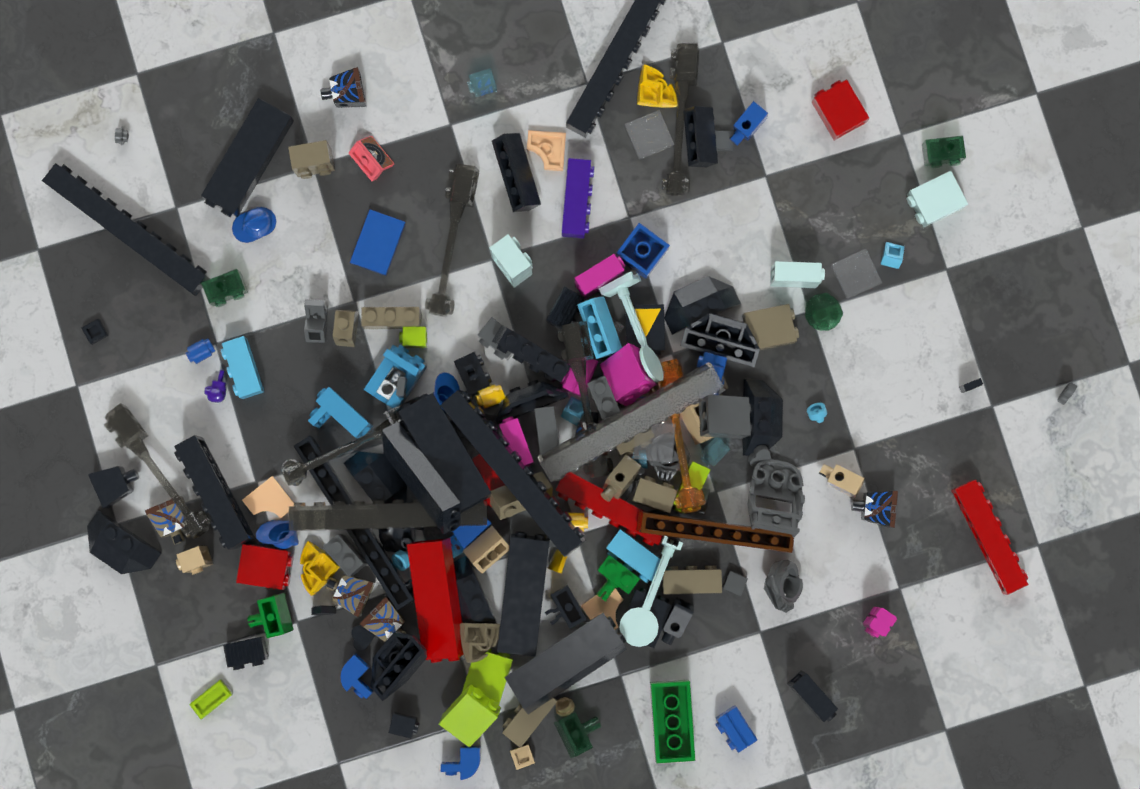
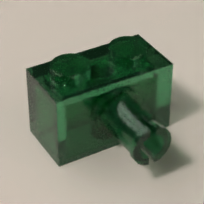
[922,136,966,168]
[201,269,249,308]
[554,712,601,758]

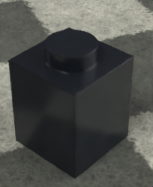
[388,712,420,739]

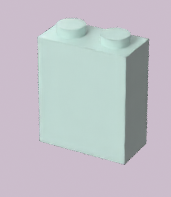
[907,171,968,227]
[770,261,825,288]

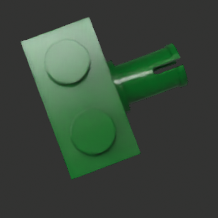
[596,555,640,601]
[247,593,294,638]

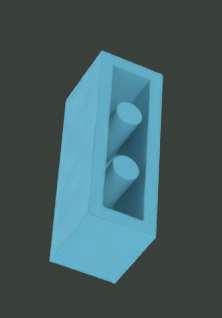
[577,296,622,359]
[221,336,265,399]
[606,530,661,584]

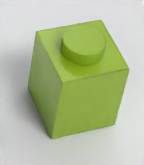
[399,327,427,348]

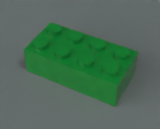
[650,680,696,764]

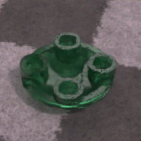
[804,293,843,331]

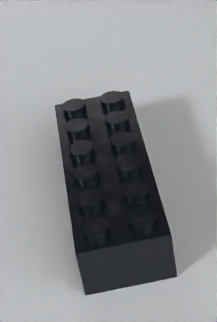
[174,435,256,550]

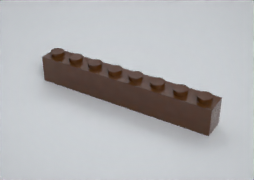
[636,511,794,553]

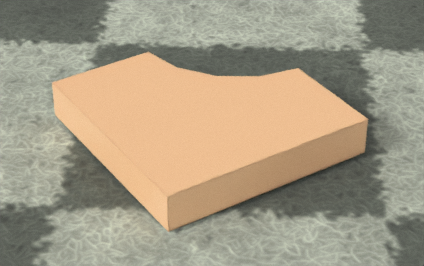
[527,130,566,171]
[242,476,297,518]
[581,588,623,630]

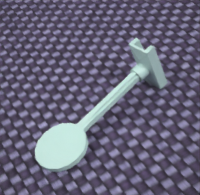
[599,272,664,382]
[619,536,683,647]

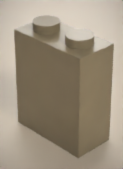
[742,304,799,350]

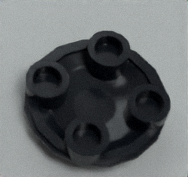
[379,516,415,552]

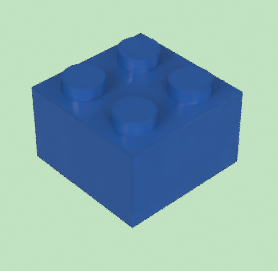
[616,223,670,279]

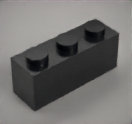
[683,106,718,168]

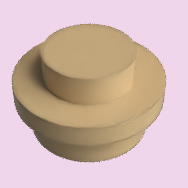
[555,697,575,717]

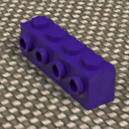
[562,158,595,239]

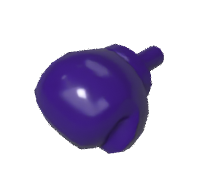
[204,370,226,403]

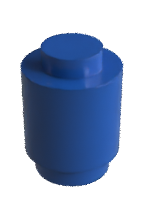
[185,338,216,364]

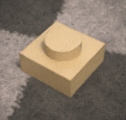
[510,744,535,770]

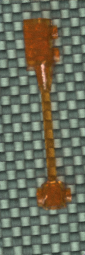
[659,359,705,513]

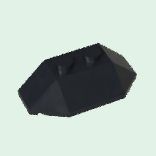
[664,276,741,335]
[680,313,760,367]
[743,379,783,456]
[495,380,569,424]
[343,451,407,518]
[87,510,162,574]
[454,556,498,624]
[370,632,427,701]

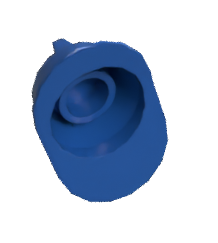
[232,207,277,243]
[433,372,460,414]
[256,520,299,550]

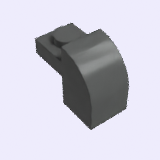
[304,299,328,343]

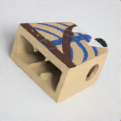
[819,464,864,499]

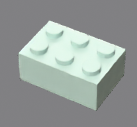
[489,234,533,288]

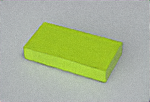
[189,680,233,720]

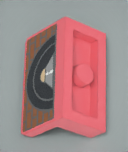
[348,136,394,182]

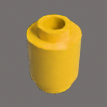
[475,385,505,409]
[568,513,588,532]

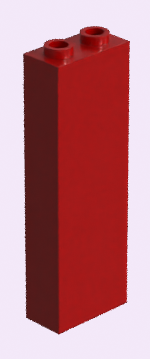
[407,538,464,663]

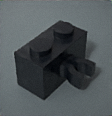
[454,352,492,397]
[545,585,587,629]

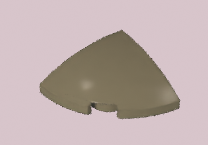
[460,623,500,663]

